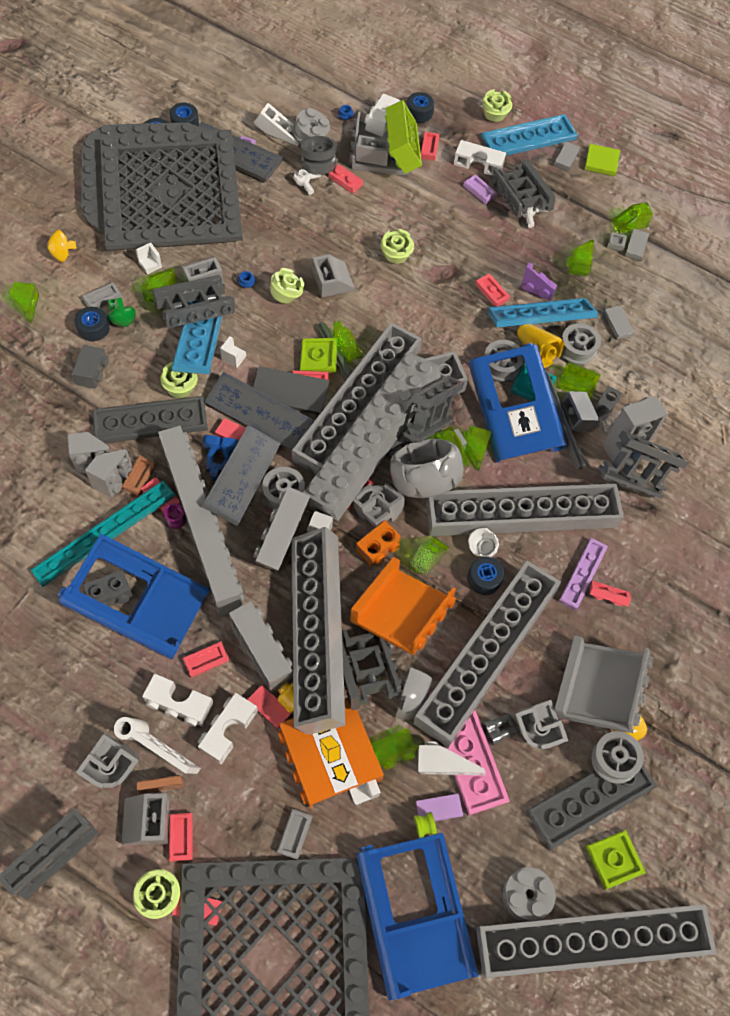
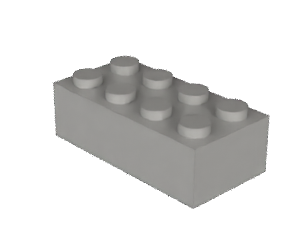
[603,396,668,463]
[253,487,310,572]
[229,601,293,694]

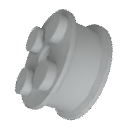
[292,108,330,143]
[561,323,601,365]
[485,340,524,382]
[262,467,305,510]
[591,731,644,784]
[502,867,556,922]

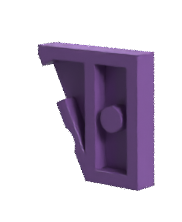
[520,263,557,301]

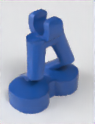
[202,435,239,481]

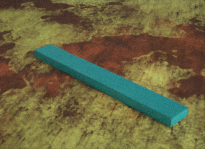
[31,480,176,587]

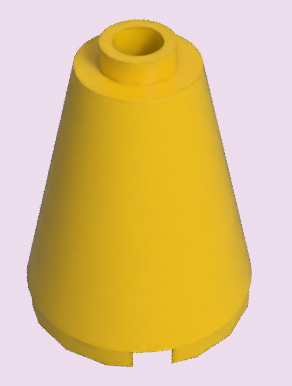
[517,324,565,368]

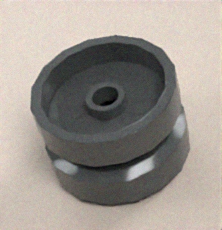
[301,136,336,174]

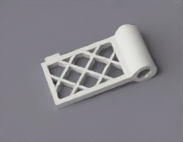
[114,717,201,774]

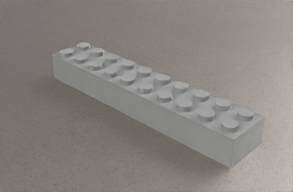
[292,322,422,475]
[303,351,441,521]
[158,426,245,617]
[426,484,624,536]
[292,527,345,735]
[414,561,561,748]
[476,904,717,979]

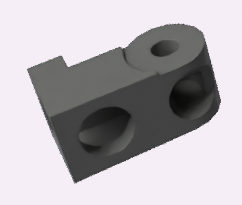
[595,386,622,422]

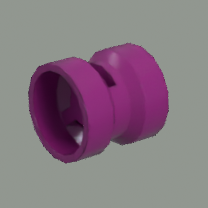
[164,503,186,529]

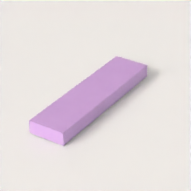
[558,538,608,611]

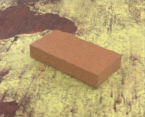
[122,456,157,496]
[137,775,184,794]

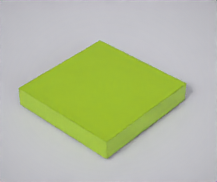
[584,144,620,176]
[300,338,338,372]
[585,830,646,890]

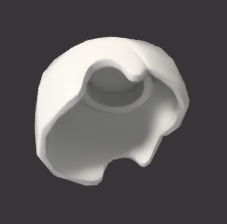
[468,528,499,558]

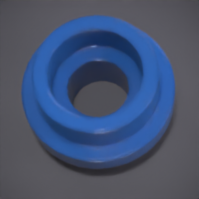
[338,105,354,120]
[238,271,255,288]

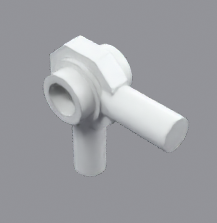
[293,169,321,195]
[521,206,548,228]

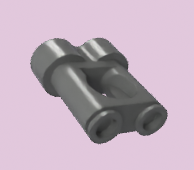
[482,713,518,746]

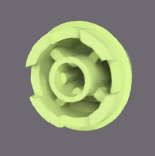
[482,89,512,122]
[381,229,414,264]
[270,268,304,304]
[160,362,198,398]
[133,869,180,919]

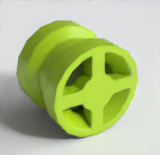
[414,812,437,838]

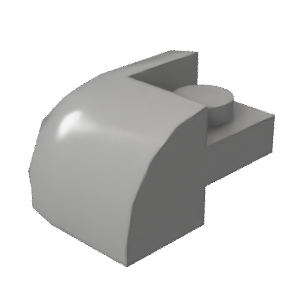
[352,484,405,528]
[395,668,433,720]
[514,700,568,749]
[76,733,139,788]

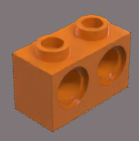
[356,520,401,567]

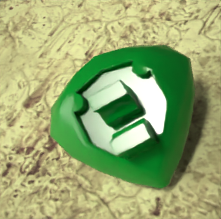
[107,297,136,327]

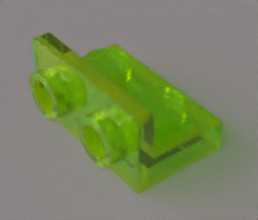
[333,321,363,362]
[557,362,601,400]
[371,728,419,770]

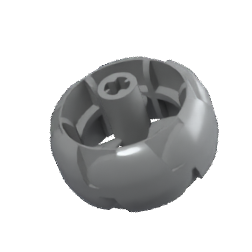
[390,439,464,498]

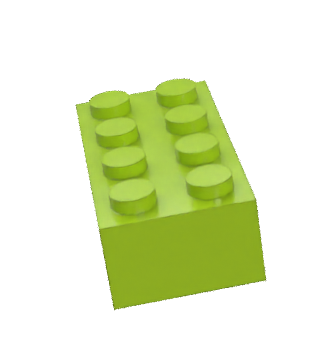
[385,100,422,174]

